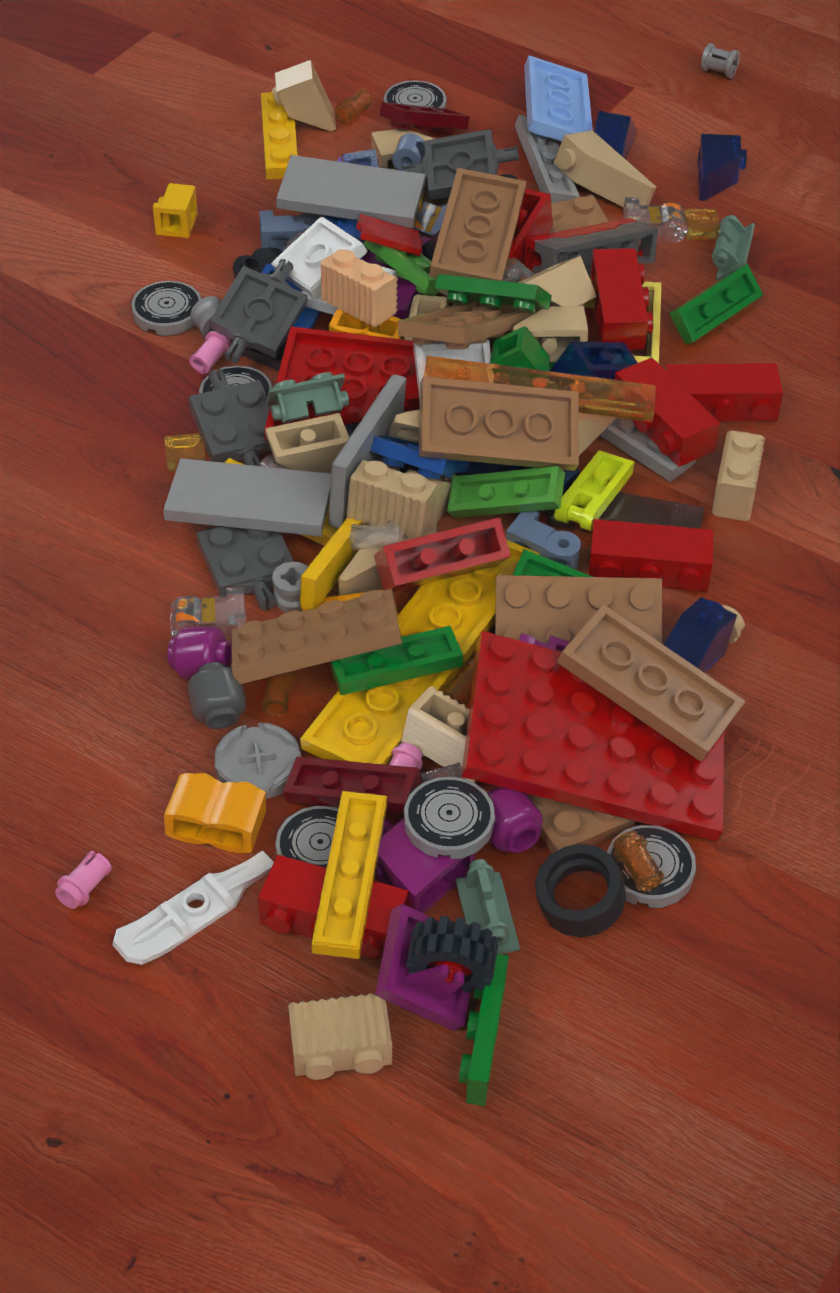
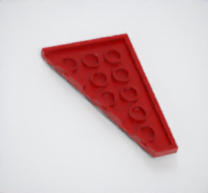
[264,327,505,441]

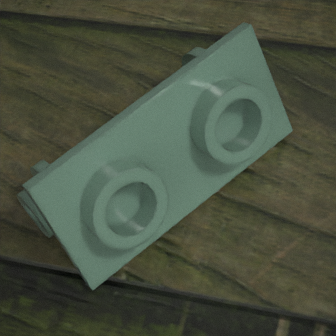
[712,215,755,281]
[266,372,349,423]
[455,859,520,954]

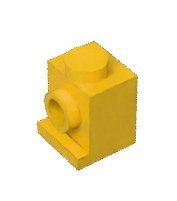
[153,183,198,238]

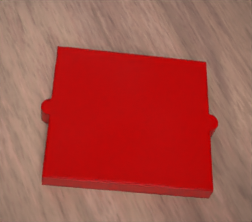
[356,213,423,256]

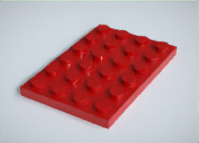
[461,631,724,841]

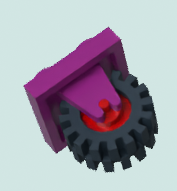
[375,904,499,1031]

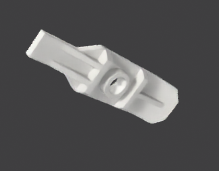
[112,851,274,965]

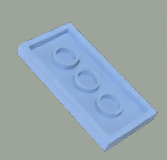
[524,55,593,141]

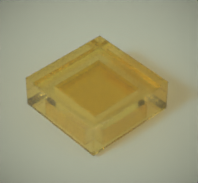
[682,209,720,240]
[164,433,205,472]

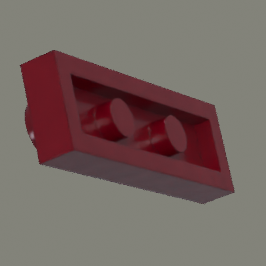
[379,102,470,133]
[283,757,422,814]

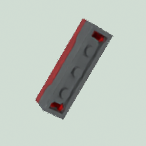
[524,218,658,276]

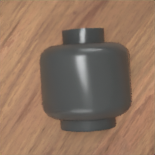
[187,662,247,729]

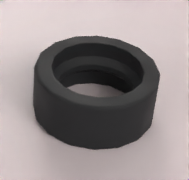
[535,844,626,937]

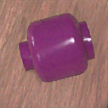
[167,626,232,680]
[487,787,543,853]

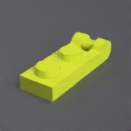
[554,450,634,532]

